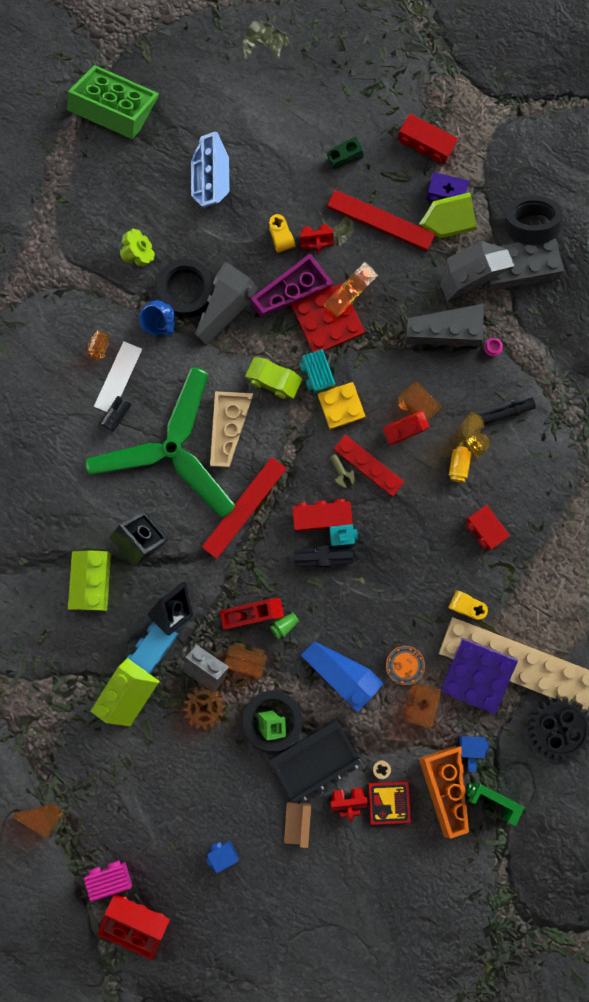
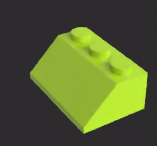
[68,551,111,611]
[90,658,160,726]

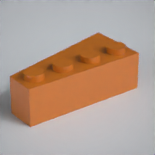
[419,746,469,839]

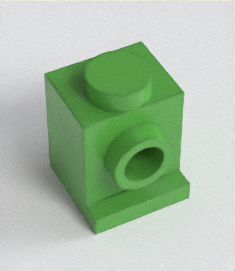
[258,710,286,740]

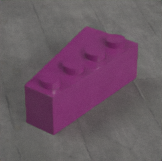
[250,254,333,318]

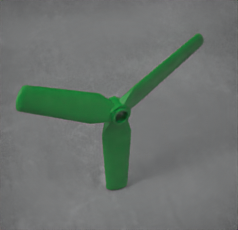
[86,367,235,518]

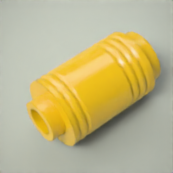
[448,446,471,483]

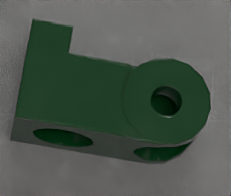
[327,136,363,169]

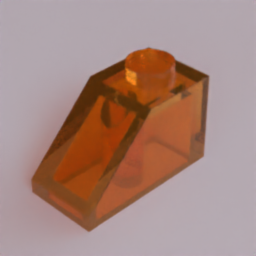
[13,804,64,839]

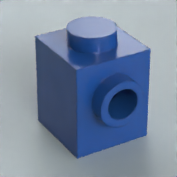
[206,840,239,873]

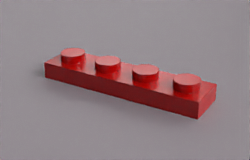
[333,434,404,497]

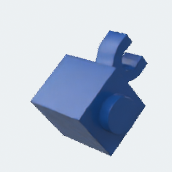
[458,735,489,772]

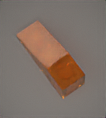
[324,262,378,318]

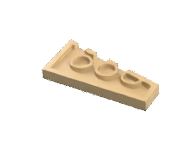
[210,391,253,468]

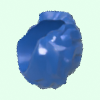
[139,300,175,337]

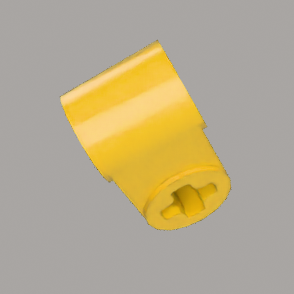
[269,214,295,253]
[448,590,488,620]

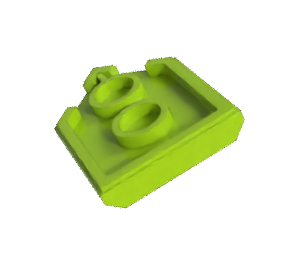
[419,192,477,238]

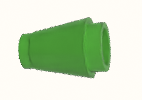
[269,612,299,639]

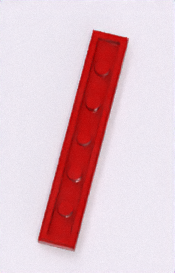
[327,190,435,252]
[202,457,287,559]

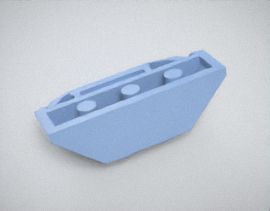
[191,132,229,208]

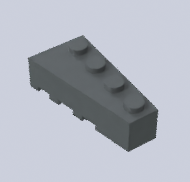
[405,304,484,347]

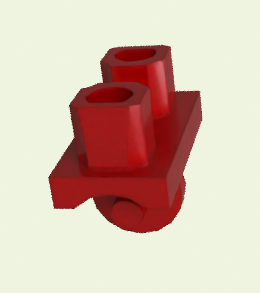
[300,224,334,254]
[331,787,367,823]

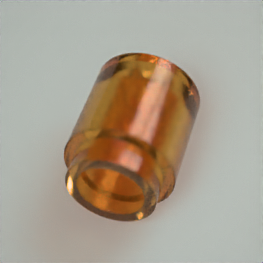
[86,330,109,360]

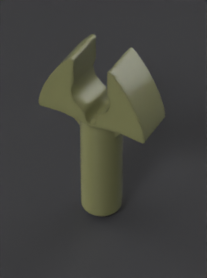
[330,454,354,489]

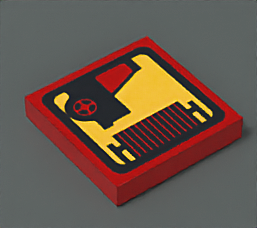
[368,781,411,825]

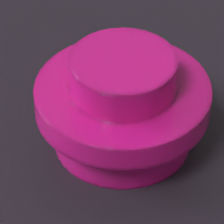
[484,338,503,357]

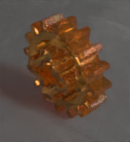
[183,686,226,730]

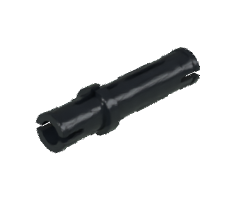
[478,397,536,426]

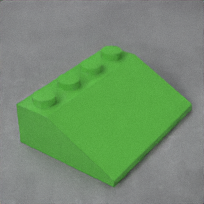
[67,65,159,139]

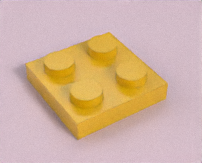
[317,382,366,430]

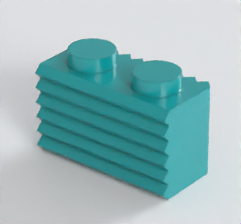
[299,349,335,395]

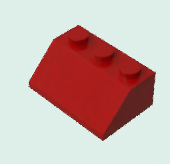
[97,894,170,960]

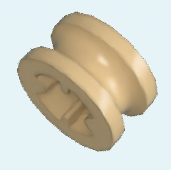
[373,760,391,779]

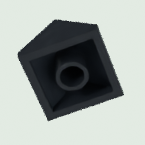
[147,582,193,636]

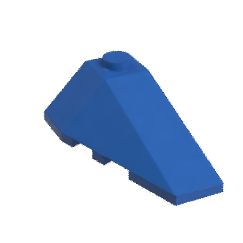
[301,641,383,712]

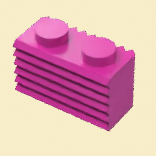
[84,860,132,902]

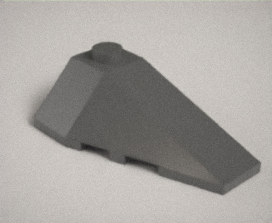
[195,262,258,345]

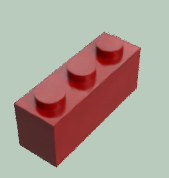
[398,114,458,164]
[292,499,353,532]

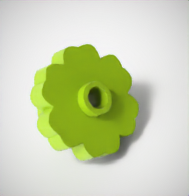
[120,228,155,267]

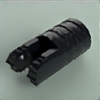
[99,396,132,432]

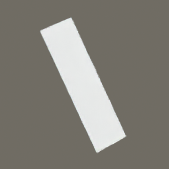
[94,341,142,412]

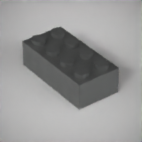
[485,238,564,292]

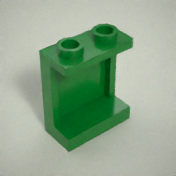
[464,780,525,826]

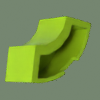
[245,357,302,399]

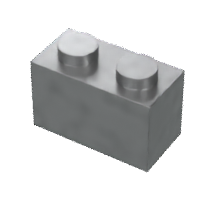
[182,645,229,692]

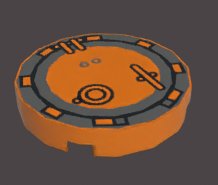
[386,646,425,685]

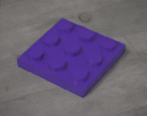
[440,638,518,714]

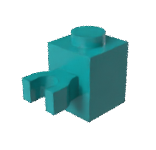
[329,524,358,548]

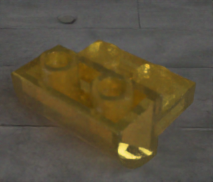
[456,412,491,458]

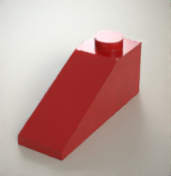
[220,598,284,630]

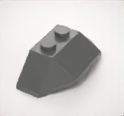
[440,240,515,302]

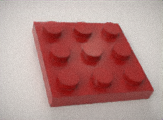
[291,283,365,352]

